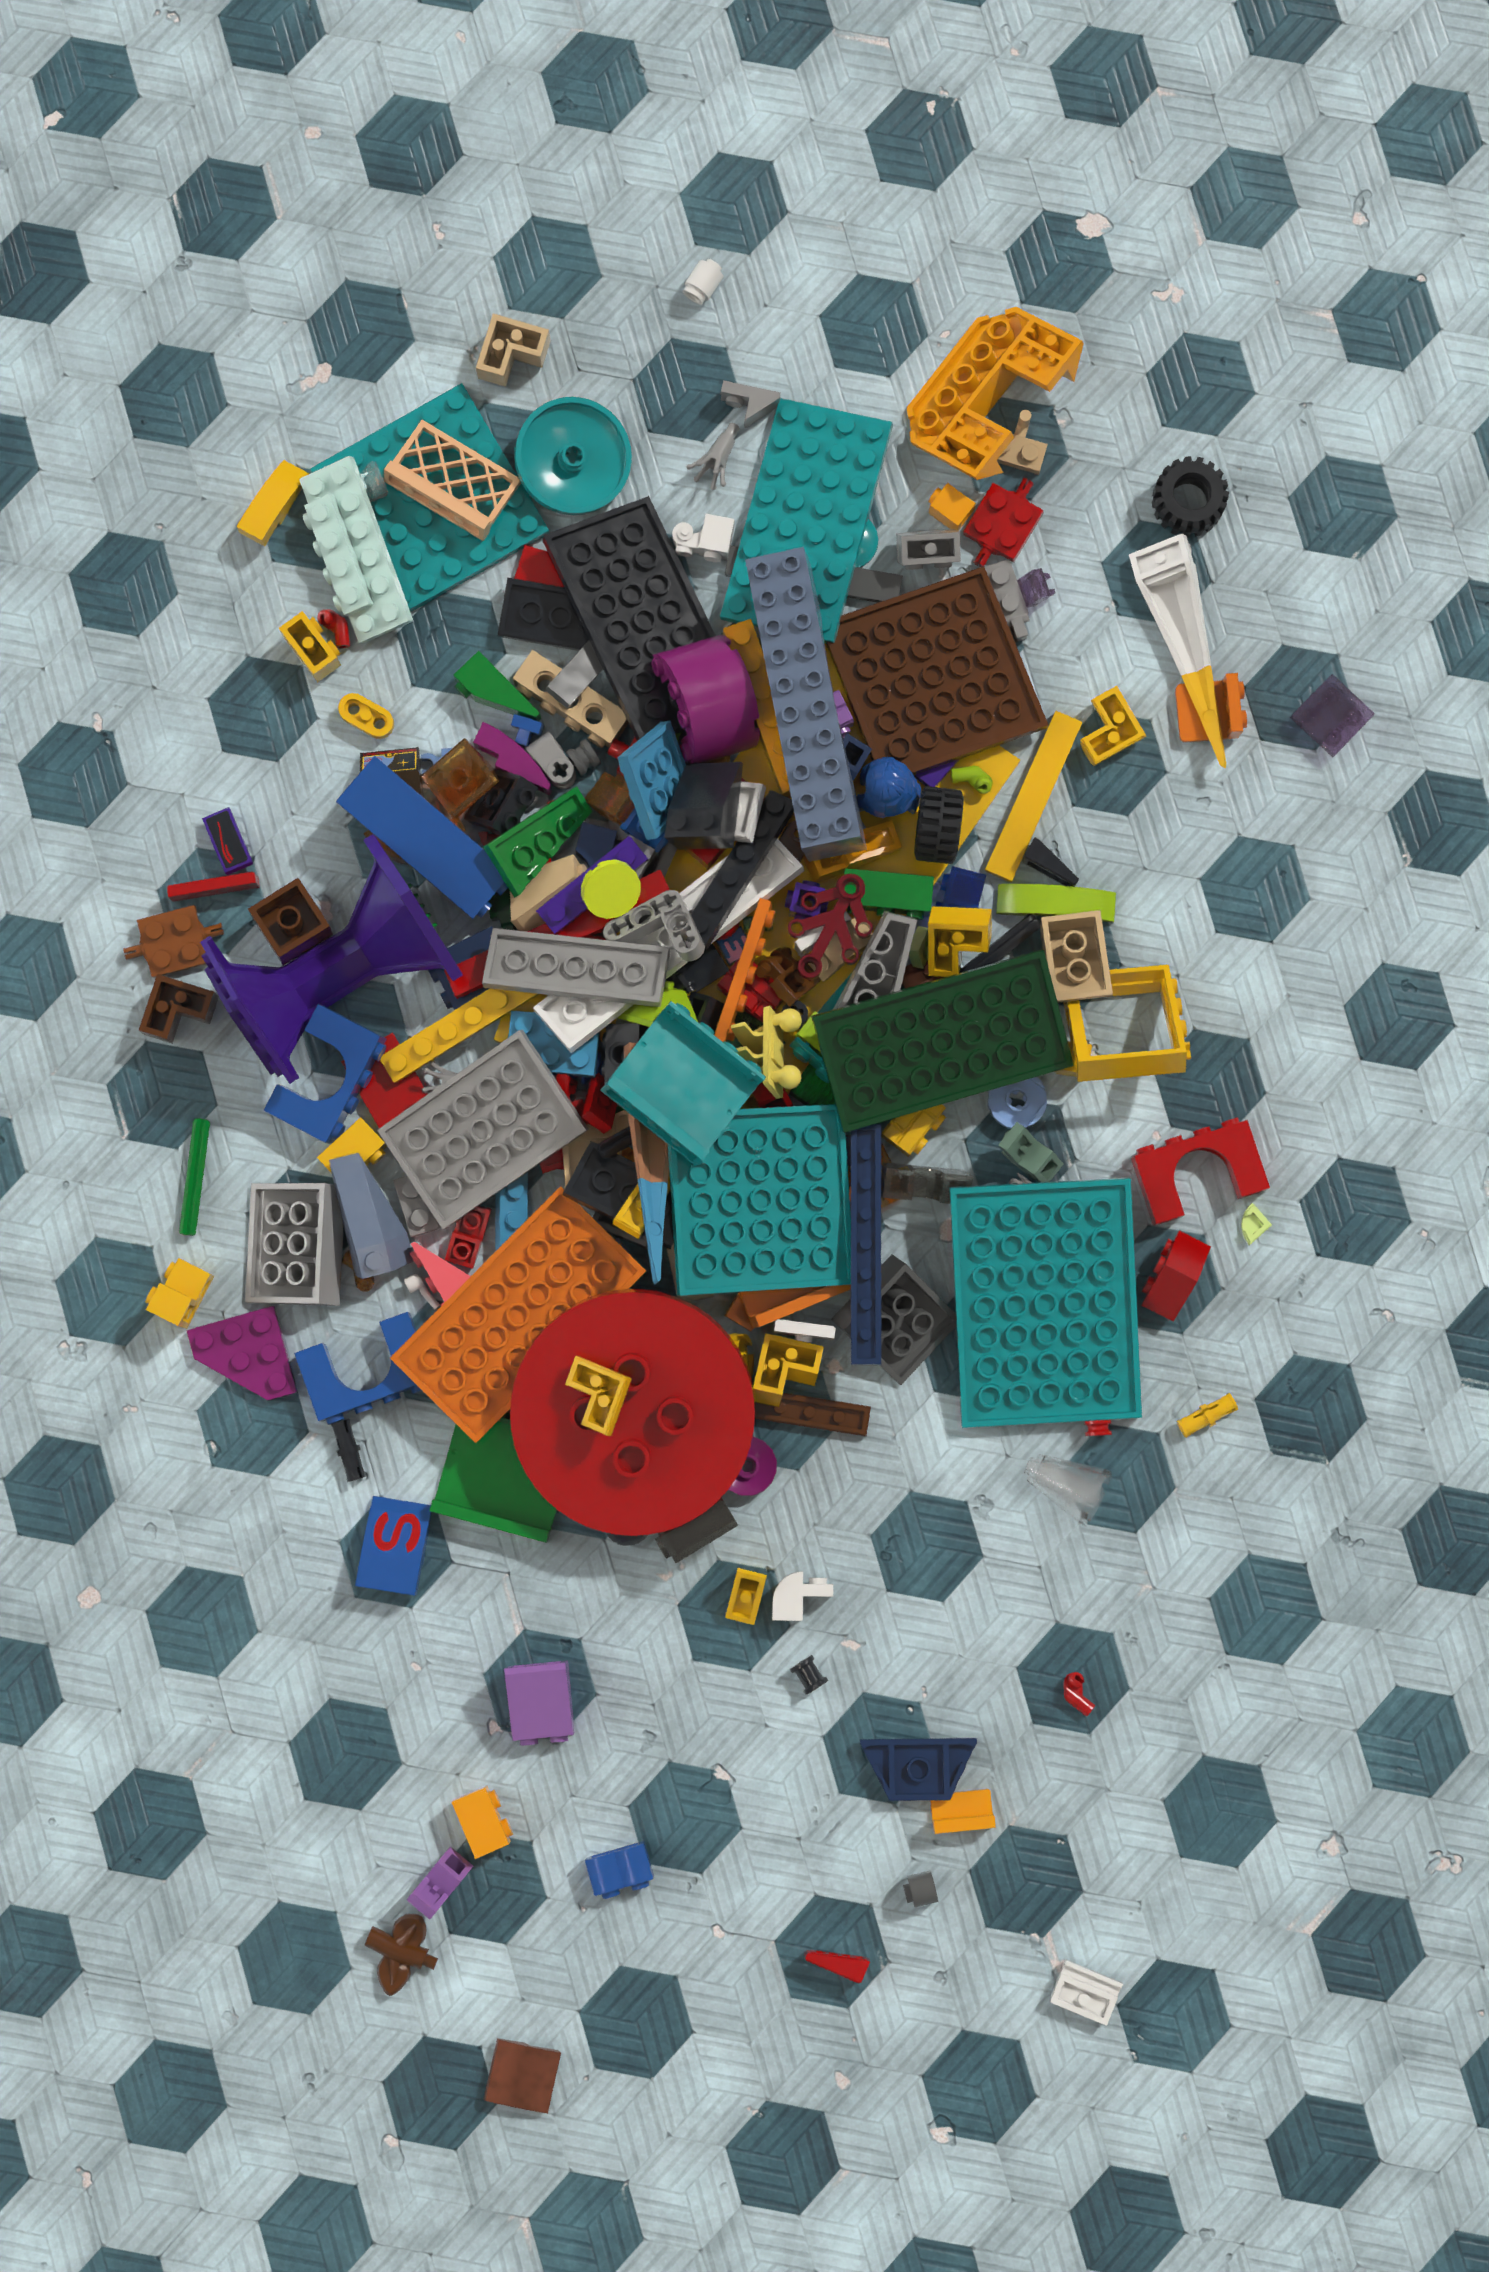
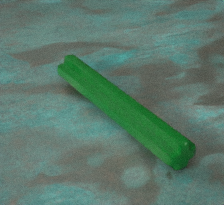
[179,1118,210,1236]

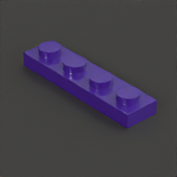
[536,835,649,935]

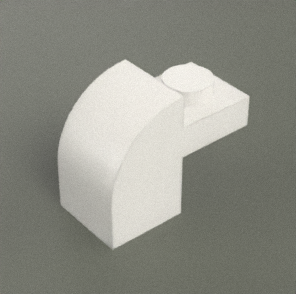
[772,1571,833,1621]

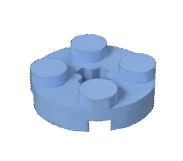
[987,1077,1047,1129]

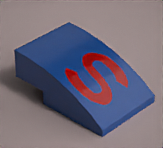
[355,1496,432,1596]

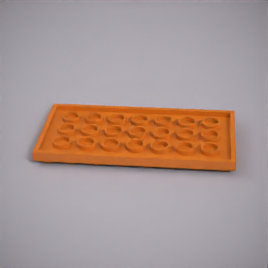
[390,1186,646,1443]

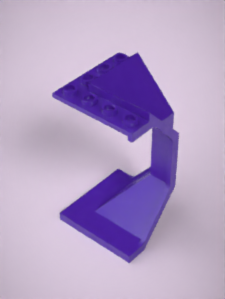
[200,834,463,1084]

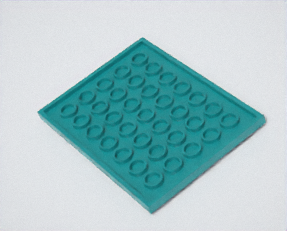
[949,1178,1142,1428]

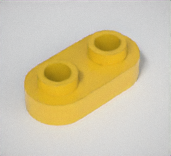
[338,693,394,739]

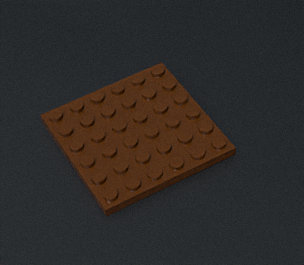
[826,566,1048,775]

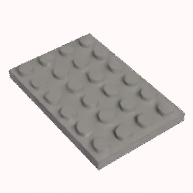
[377,1029,589,1230]

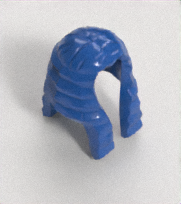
[857,757,921,818]

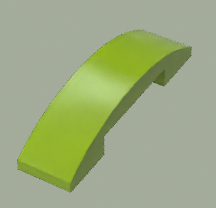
[996,884,1116,923]

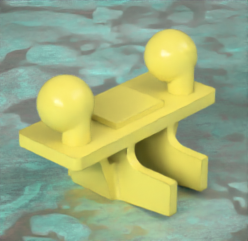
[731,1006,802,1099]

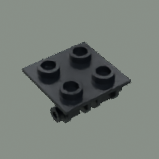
[665,944,729,998]

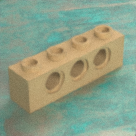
[512,650,629,748]

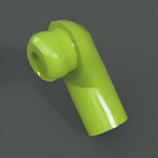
[951,766,993,794]

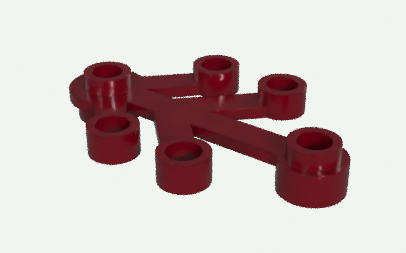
[788,874,873,980]

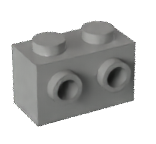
[896,529,961,570]

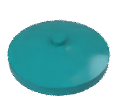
[514,397,632,516]

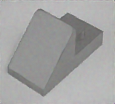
[721,380,781,428]

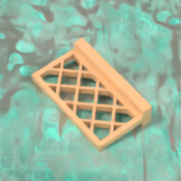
[384,420,521,541]

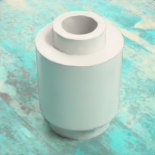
[683,259,724,305]

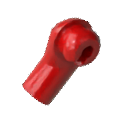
[317,609,350,649]

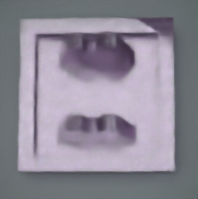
[1290,674,1375,757]

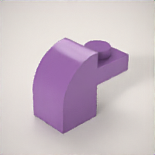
[407,1847,473,1919]

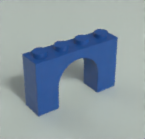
[264,1004,386,1144]
[294,1312,422,1425]

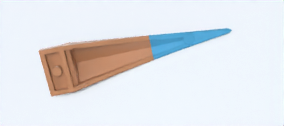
[624,1042,669,1285]

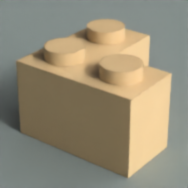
[476,313,551,387]

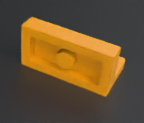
[930,1789,996,1834]

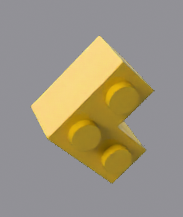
[928,906,992,977]
[145,1258,214,1329]
[753,1333,824,1407]

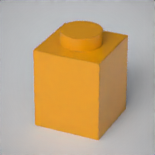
[928,482,976,531]

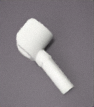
[404,1274,440,1310]

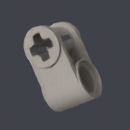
[525,731,576,789]

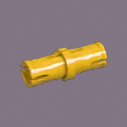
[1176,1393,1239,1438]

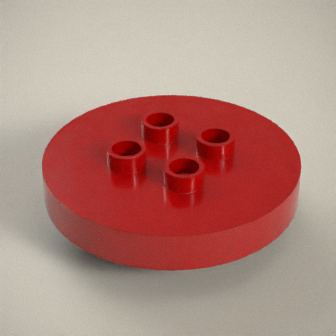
[510,1289,755,1536]

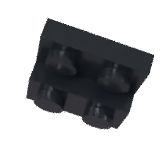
[464,768,538,836]

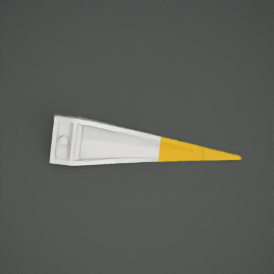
[1129,534,1226,768]

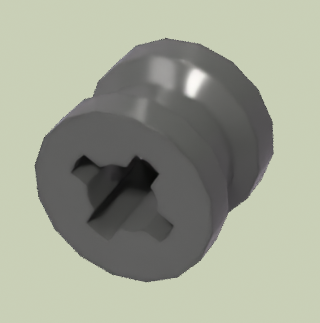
[565,739,601,776]

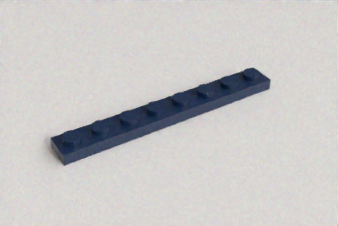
[851,1124,881,1366]

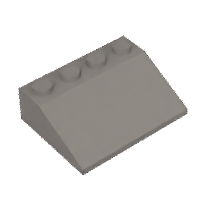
[245,1183,344,1306]

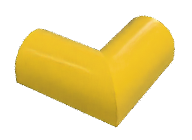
[1080,686,1146,766]
[565,1356,632,1436]

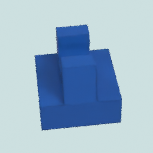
[511,714,545,747]

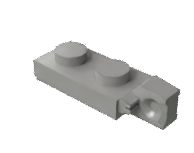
[985,559,1030,642]

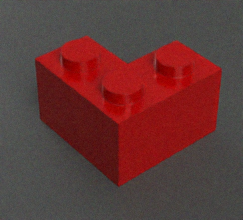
[1141,1230,1211,1322]

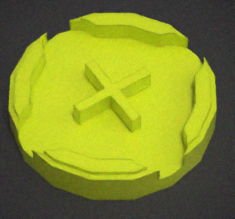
[581,859,641,919]

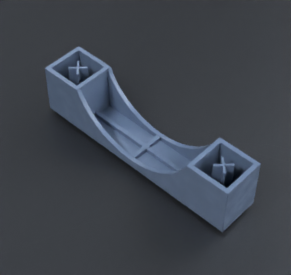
[745,547,867,862]

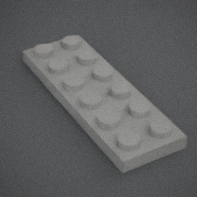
[482,928,670,1007]

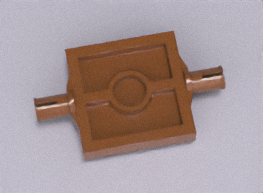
[123,905,224,978]

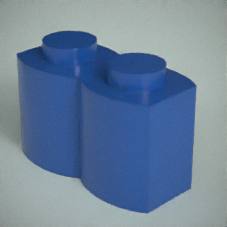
[585,1841,654,1899]

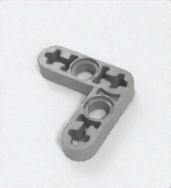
[603,890,705,961]

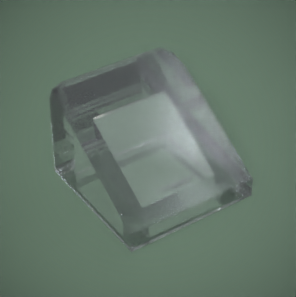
[360,461,388,502]

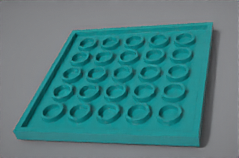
[310,383,550,613]
[668,1104,851,1296]

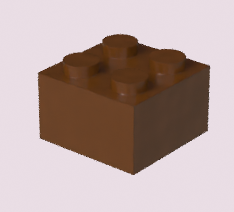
[248,878,333,966]

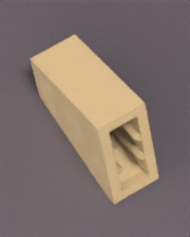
[510,854,587,932]

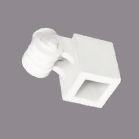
[672,514,735,562]

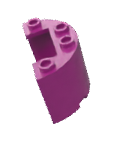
[652,635,760,764]

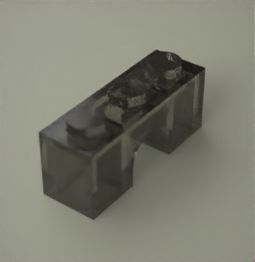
[881,1162,973,1204]

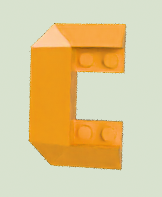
[907,307,1084,480]

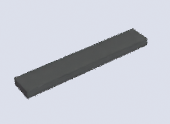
[725,545,903,603]

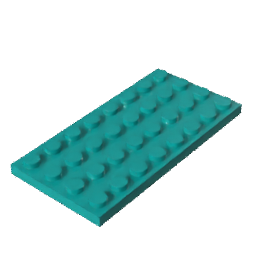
[720,398,893,644]

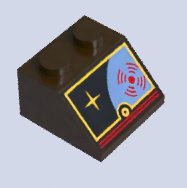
[360,747,424,798]

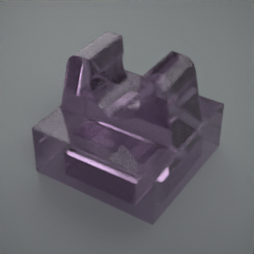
[1017,568,1056,608]

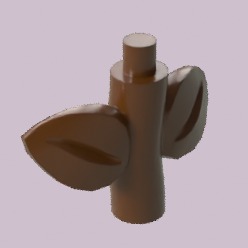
[364,1914,438,1996]

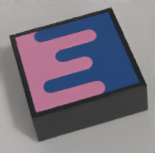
[715,926,747,967]

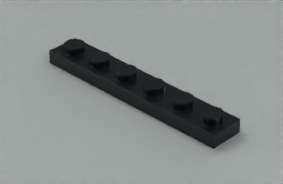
[684,789,794,951]

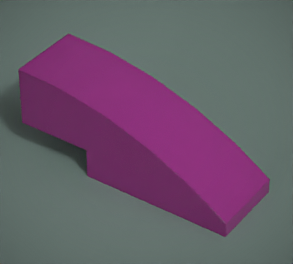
[473,722,552,796]

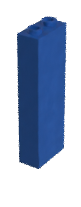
[336,756,508,919]

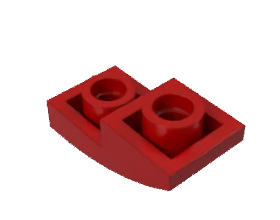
[445,1205,492,1269]

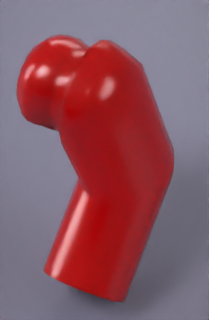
[1063,1672,1095,1717]

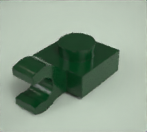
[489,888,516,930]

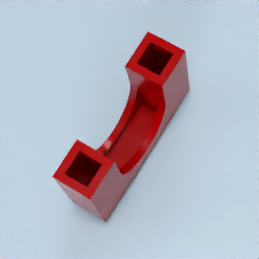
[1131,1117,1270,1226]

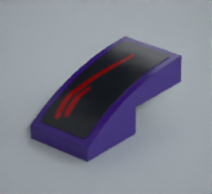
[202,807,253,876]

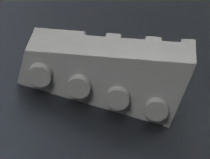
[834,911,917,1009]

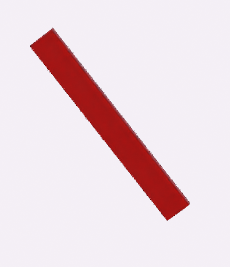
[444,870,670,999]

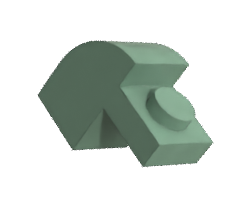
[999,1122,1064,1183]

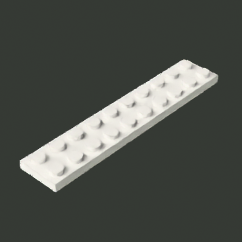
[533,839,804,1053]

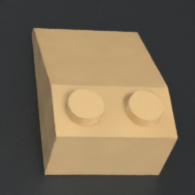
[1040,910,1113,1003]

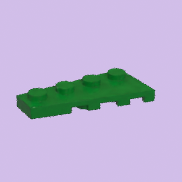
[483,786,592,898]

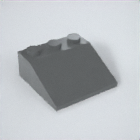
[831,1254,956,1385]

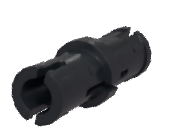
[331,1419,366,1482]

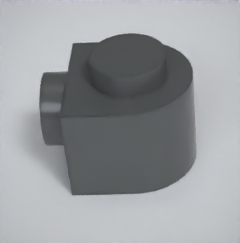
[903,1870,938,1908]

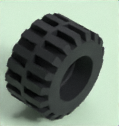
[1152,456,1229,537]
[914,786,964,864]

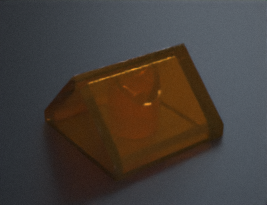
[420,738,499,820]

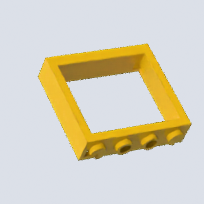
[1063,964,1191,1082]

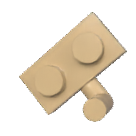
[997,410,1048,475]

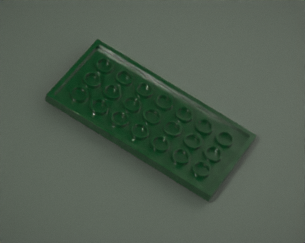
[811,949,1074,1133]

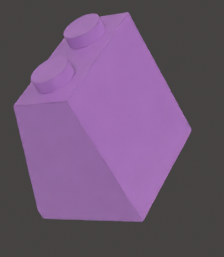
[504,1660,575,1746]

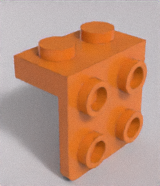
[1175,673,1247,742]

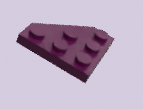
[186,1306,298,1401]

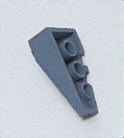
[329,1153,414,1279]

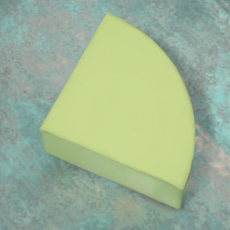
[1241,1203,1272,1245]

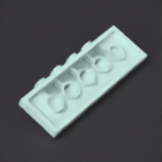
[299,456,413,644]

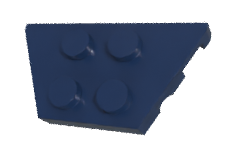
[860,1738,977,1801]

